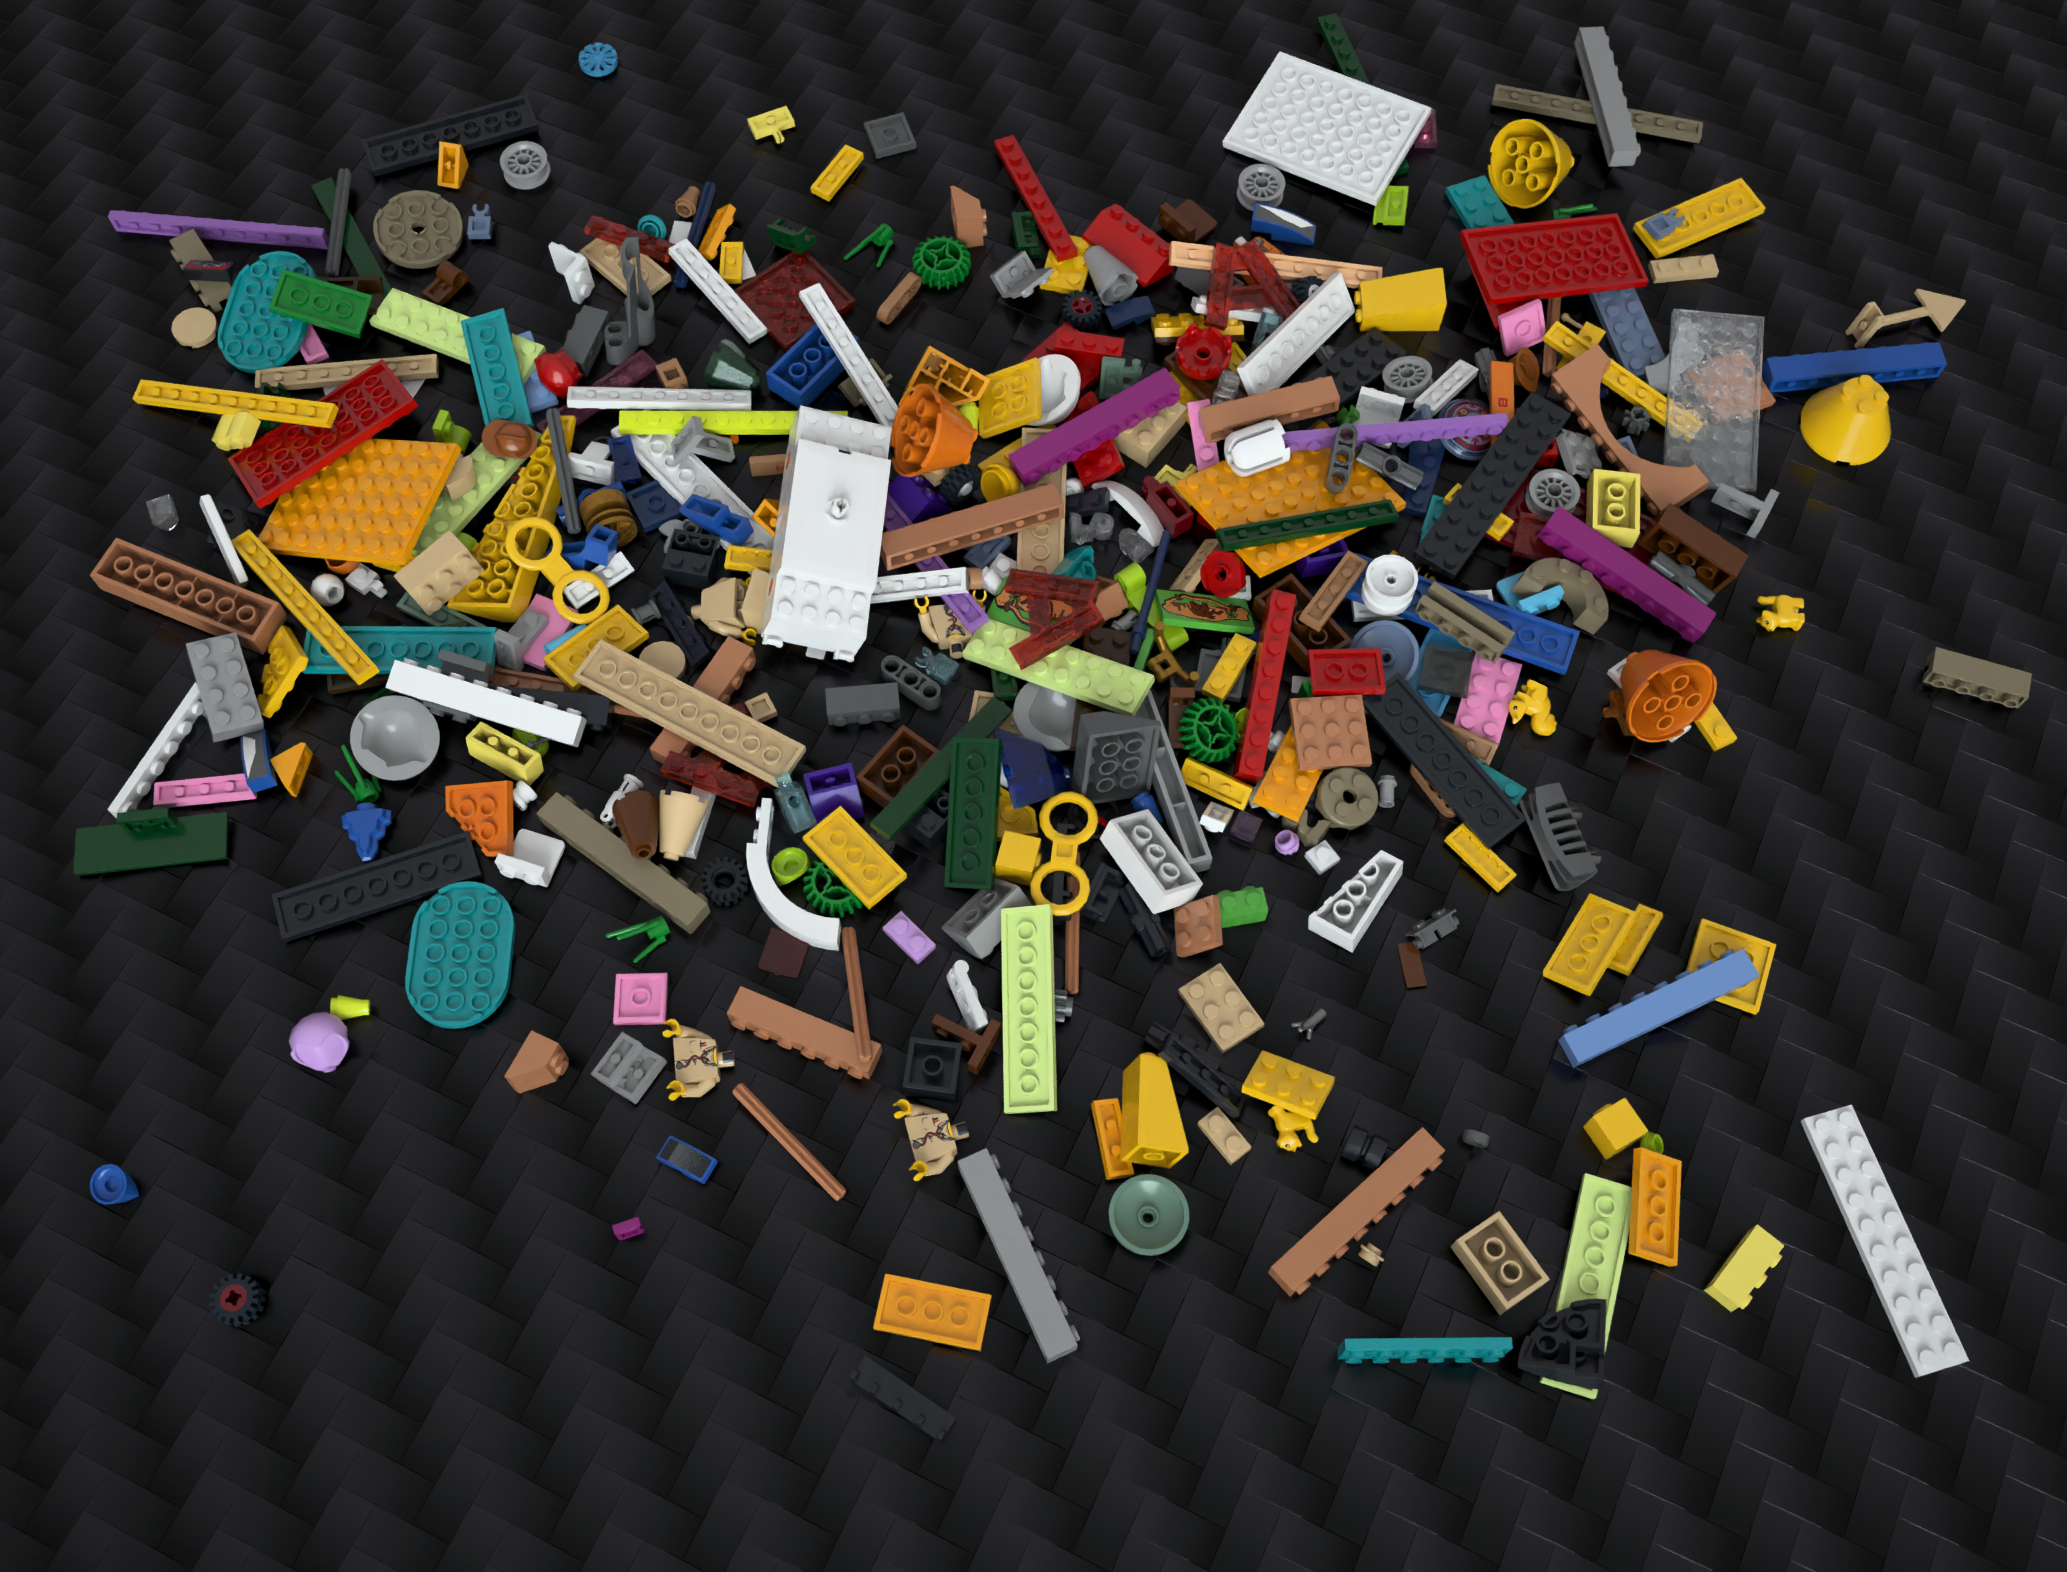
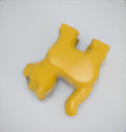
[1756,595,1805,631]
[1268,1106,1318,1152]

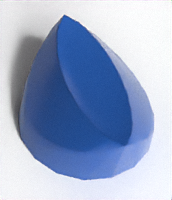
[90,1164,139,1205]

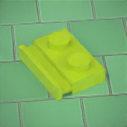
[1373,186,1409,225]

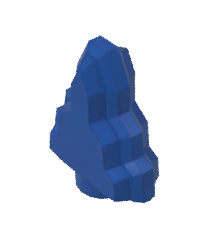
[341,803,393,863]

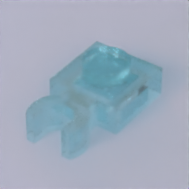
[915,647,959,685]

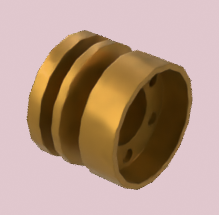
[579,489,638,548]

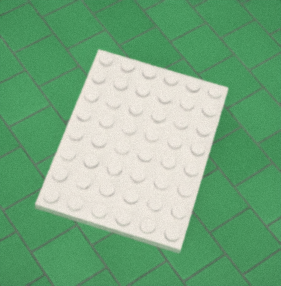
[1223,52,1431,206]

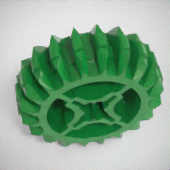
[912,234,971,290]
[1177,697,1241,763]
[803,860,862,918]

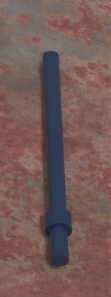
[1129,530,1172,654]

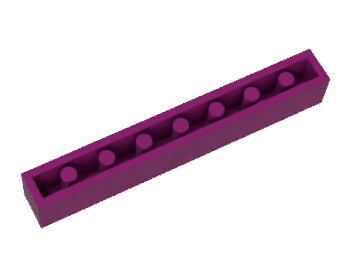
[1008,368,1180,487]
[1537,506,1717,643]

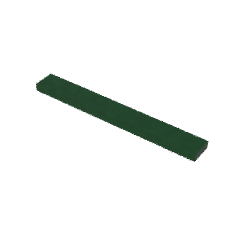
[311,177,391,302]
[1215,499,1399,552]
[870,696,1012,841]

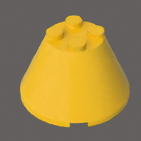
[1488,119,1574,209]
[1800,375,1891,465]

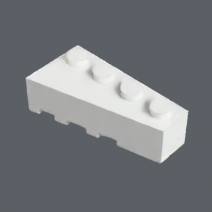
[1308,850,1403,952]

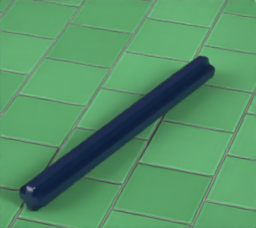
[674,181,716,288]

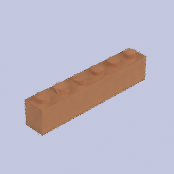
[1199,376,1340,444]
[650,636,756,772]
[727,986,882,1079]

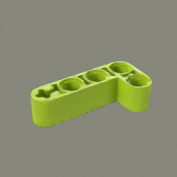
[1114,562,1189,652]

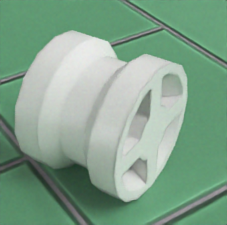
[513,780,538,811]

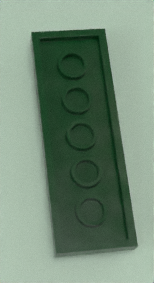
[944,737,1002,890]

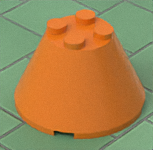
[890,383,978,477]
[1619,650,1717,742]

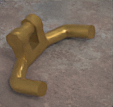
[1146,621,1199,687]

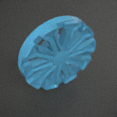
[578,43,618,77]

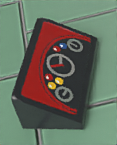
[182,260,236,282]

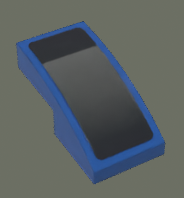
[656,1136,718,1184]

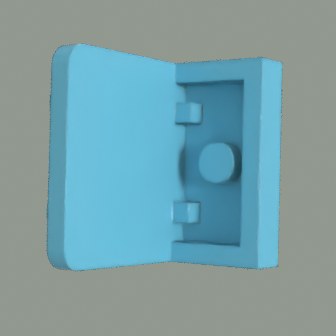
[1496,571,1565,616]

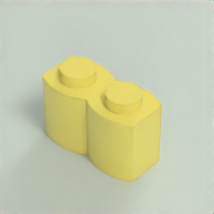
[212,412,261,451]

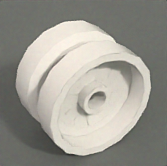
[1361,554,1418,616]

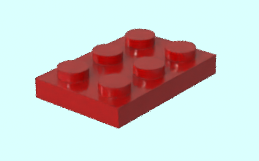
[1307,648,1386,696]

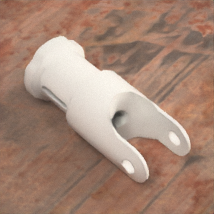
[600,774,644,829]

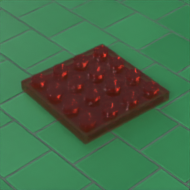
[733,251,856,352]

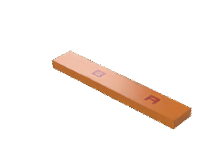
[1489,361,1514,448]

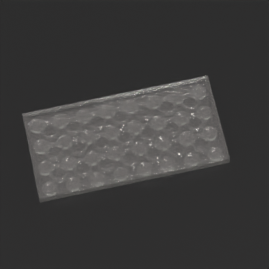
[1663,309,1764,493]

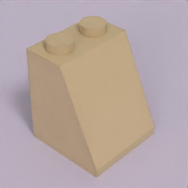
[741,568,769,635]

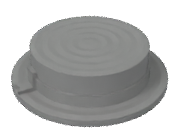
[1013,682,1076,751]
[350,695,440,781]

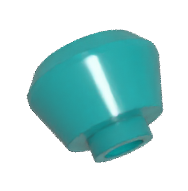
[637,215,666,244]

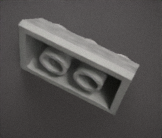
[941,877,1033,959]

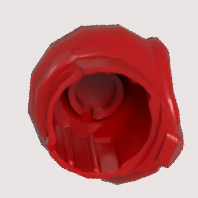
[534,349,583,400]

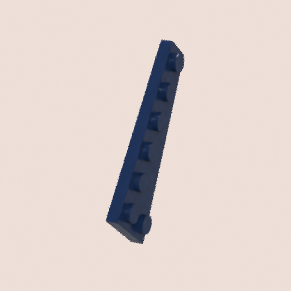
[1402,402,1449,518]

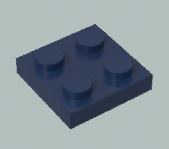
[626,480,684,533]

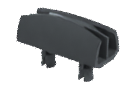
[1519,783,1601,891]

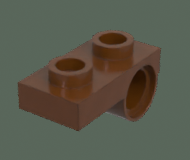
[422,261,470,306]

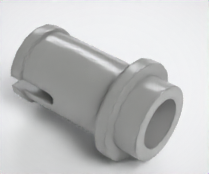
[1109,610,1138,632]
[1377,775,1397,808]

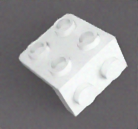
[548,242,595,304]
[1351,386,1406,449]
[495,829,565,887]

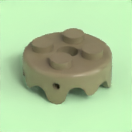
[1315,767,1378,830]

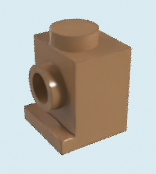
[655,358,689,389]

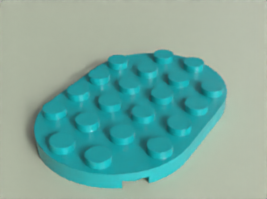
[218,251,317,374]
[405,881,516,1029]

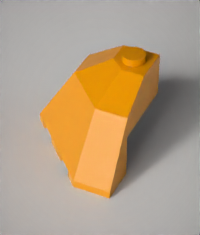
[898,345,990,407]

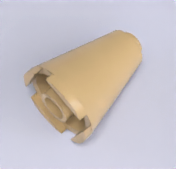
[659,790,710,861]

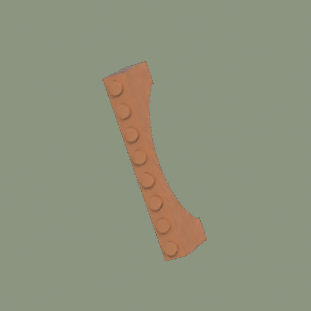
[1550,344,1709,516]

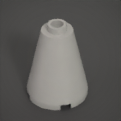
[1084,245,1139,306]

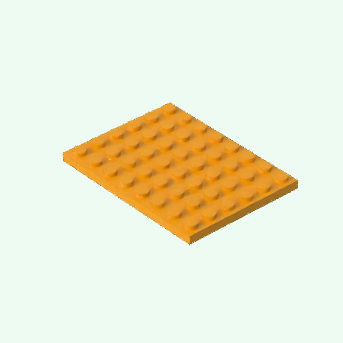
[1176,421,1406,578]
[258,438,462,566]

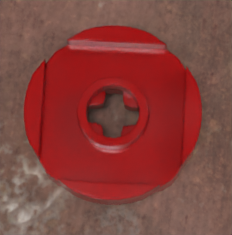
[1200,550,1246,598]

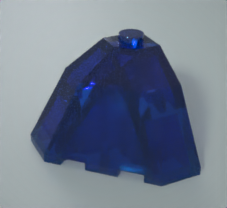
[993,728,1071,809]

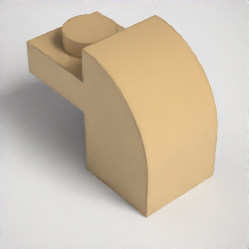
[443,452,477,501]

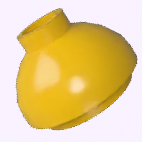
[981,463,1020,502]

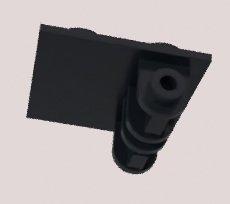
[207,502,266,553]

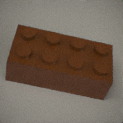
[1636,503,1748,594]
[1252,573,1352,677]

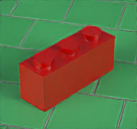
[1054,328,1125,370]

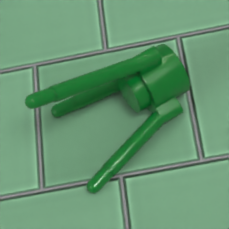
[1551,204,1597,220]
[844,223,894,268]
[335,745,382,803]
[606,915,670,963]

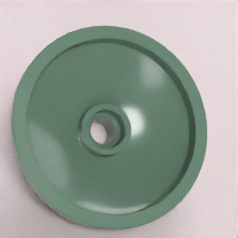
[1109,1174,1189,1256]

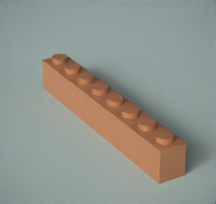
[880,483,1064,571]
[1268,1127,1445,1297]

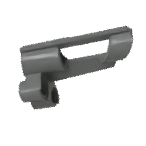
[604,237,656,365]

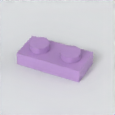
[883,911,936,965]

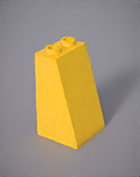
[1354,268,1447,331]
[1120,1052,1188,1169]

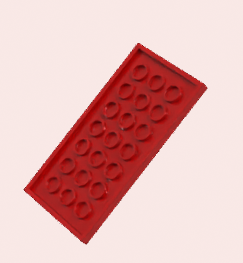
[1459,213,1649,305]
[227,359,418,509]

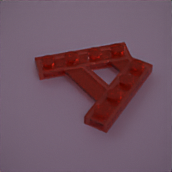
[1203,239,1301,331]
[1004,568,1105,670]
[660,702,773,808]

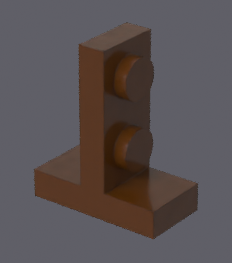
[1167,687,1195,749]
[931,1014,1001,1075]

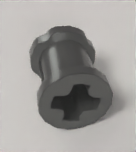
[630,599,661,627]

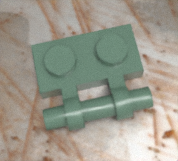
[1099,356,1142,400]

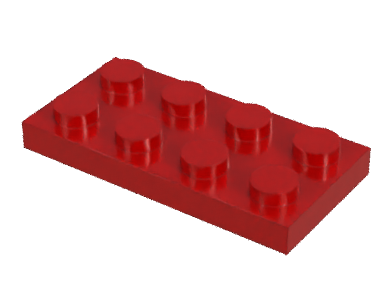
[1058,391,1125,490]

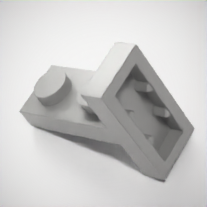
[671,416,735,463]
[1711,482,1779,539]
[493,608,549,671]

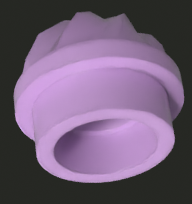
[1275,830,1299,855]

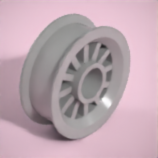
[500,141,551,190]
[1237,164,1285,211]
[1382,356,1433,403]
[1525,469,1580,521]

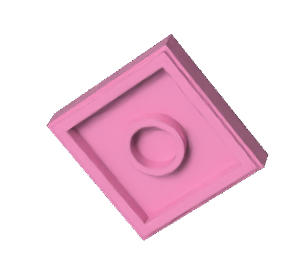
[1497,299,1546,357]
[613,973,668,1025]

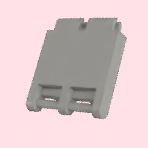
[1555,429,1602,479]

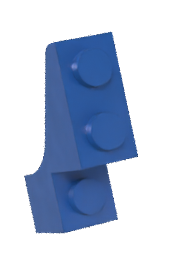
[541,524,618,572]

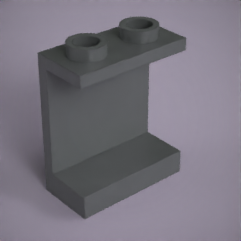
[422,649,494,724]

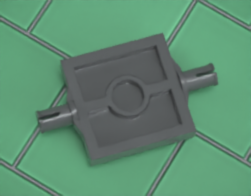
[1194,637,1247,703]

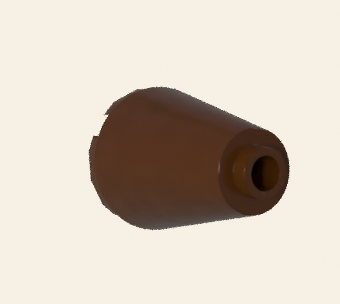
[612,790,659,859]

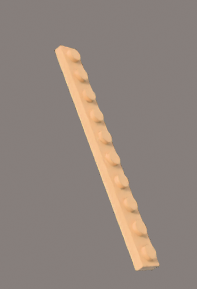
[1169,241,1382,289]

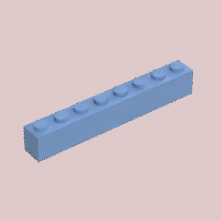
[1558,949,1760,1068]

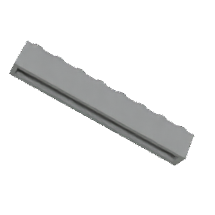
[1574,27,1641,167]
[1134,690,1212,873]
[958,1148,1080,1364]

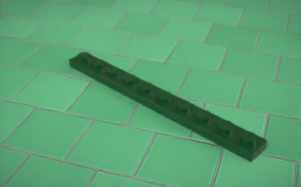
[1316,13,1409,176]

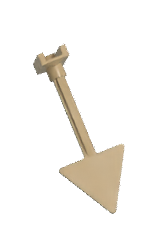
[1846,289,1966,349]

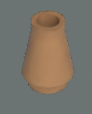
[675,186,700,217]

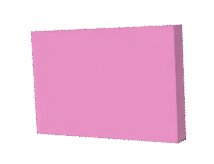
[522,594,579,671]

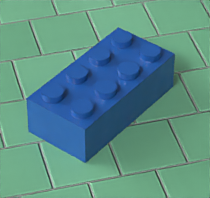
[766,324,860,409]

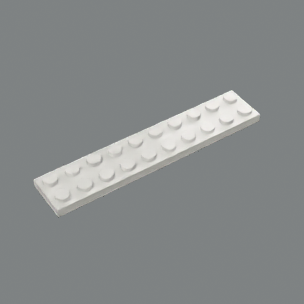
[611,409,774,576]
[1800,1105,1969,1378]

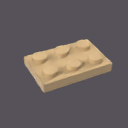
[1178,963,1264,1053]

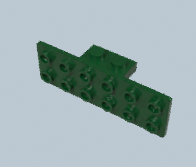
[73,806,229,876]

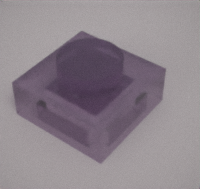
[1230,810,1263,843]

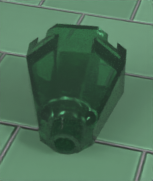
[703,339,761,390]

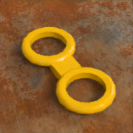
[505,517,610,624]
[1030,791,1098,916]

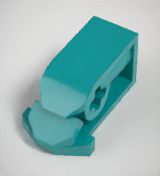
[1047,545,1096,599]

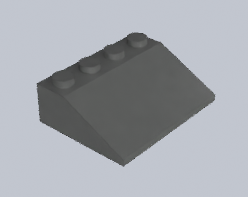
[1071,711,1161,804]

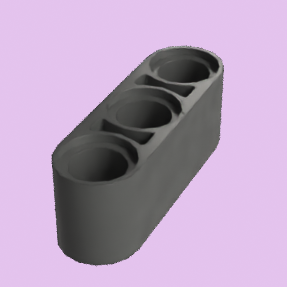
[1324,423,1358,494]
[881,655,941,710]

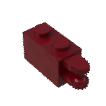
[1141,475,1195,539]

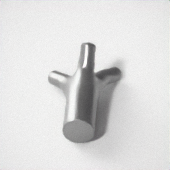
[1291,1008,1327,1040]

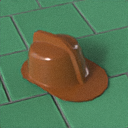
[1509,348,1540,392]
[482,420,537,459]

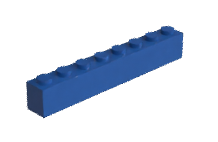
[1760,342,1947,393]

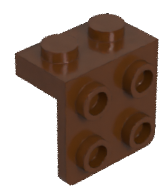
[1158,199,1217,244]

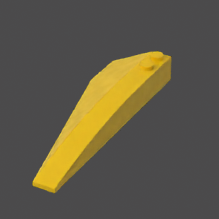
[447,416,576,623]

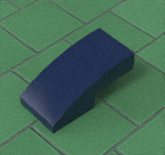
[1105,296,1156,331]

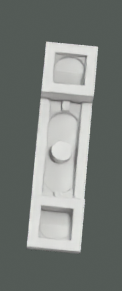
[1092,480,1164,548]

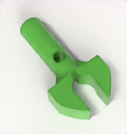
[1336,404,1360,425]

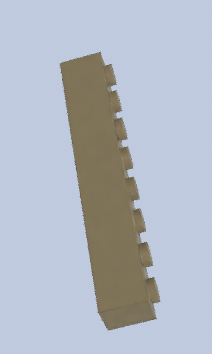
[536,792,711,934]

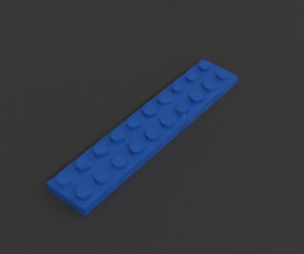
[1344,553,1580,675]

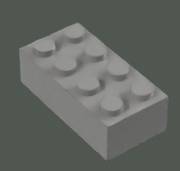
[186,632,264,742]

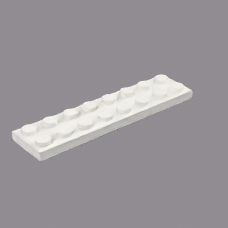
[1237,272,1355,396]

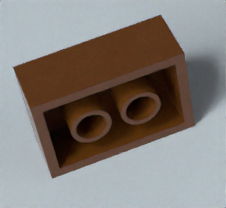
[856,725,940,808]

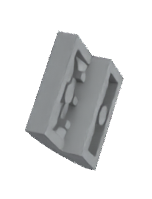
[591,1032,667,1104]

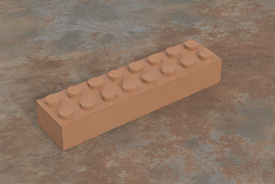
[90,538,288,655]

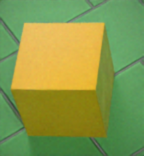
[995,830,1042,886]
[1583,1098,1648,1160]

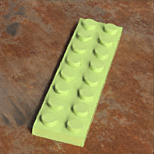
[369,288,546,384]
[412,431,542,556]
[962,618,1155,716]
[1001,904,1057,1114]
[1539,1173,1632,1399]

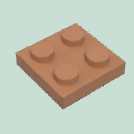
[1174,895,1223,958]

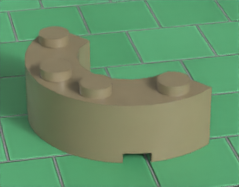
[1511,558,1609,635]

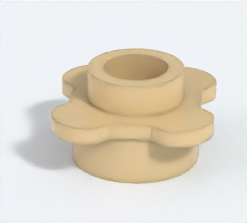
[1358,1243,1384,1267]

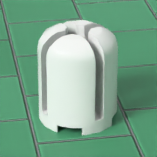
[1224,419,1290,477]

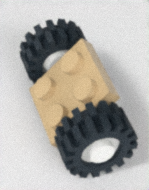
[922,461,982,506]

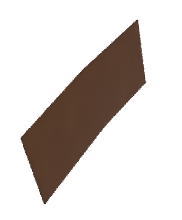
[1397,942,1427,988]

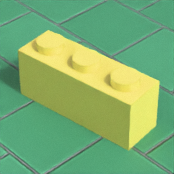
[465,722,544,787]
[1704,1224,1784,1312]

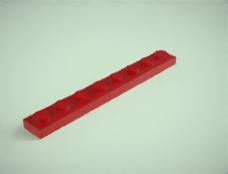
[994,135,1078,262]

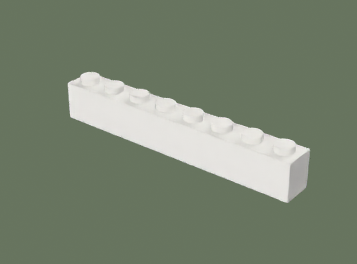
[385,658,587,747]

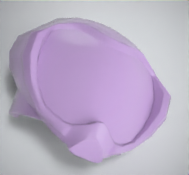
[289,1012,349,1073]

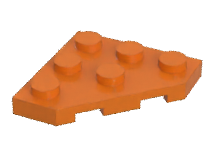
[445,780,514,857]

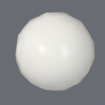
[310,574,345,606]

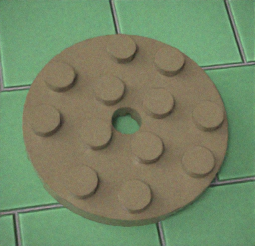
[373,190,464,269]

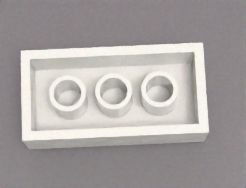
[1100,809,1203,914]

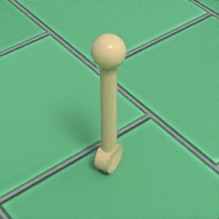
[1561,313,1583,330]

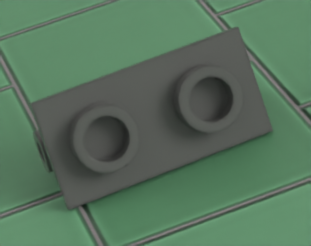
[1405,907,1459,949]

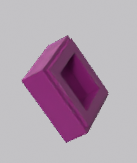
[612,1217,645,1241]

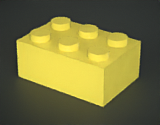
[1586,469,1640,548]

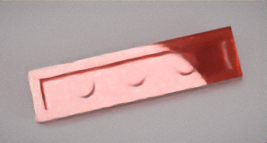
[584,215,675,263]

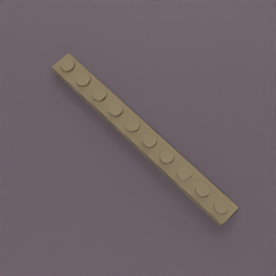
[1491,84,1703,143]

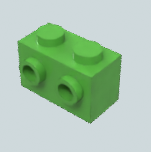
[1215,886,1268,928]

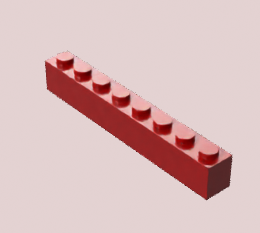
[1233,589,1296,784]

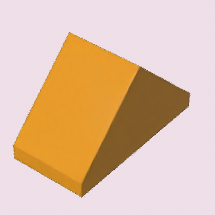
[438,141,469,189]
[270,742,313,797]

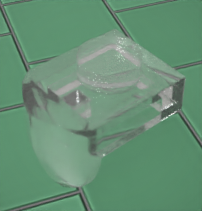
[146,494,179,530]
[1119,528,1154,564]

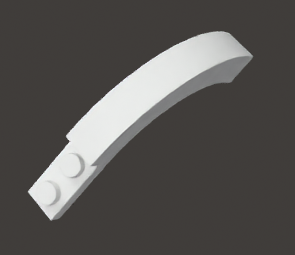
[746,798,841,951]

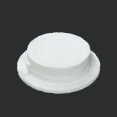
[1026,354,1081,426]

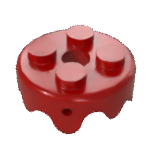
[1175,323,1232,380]

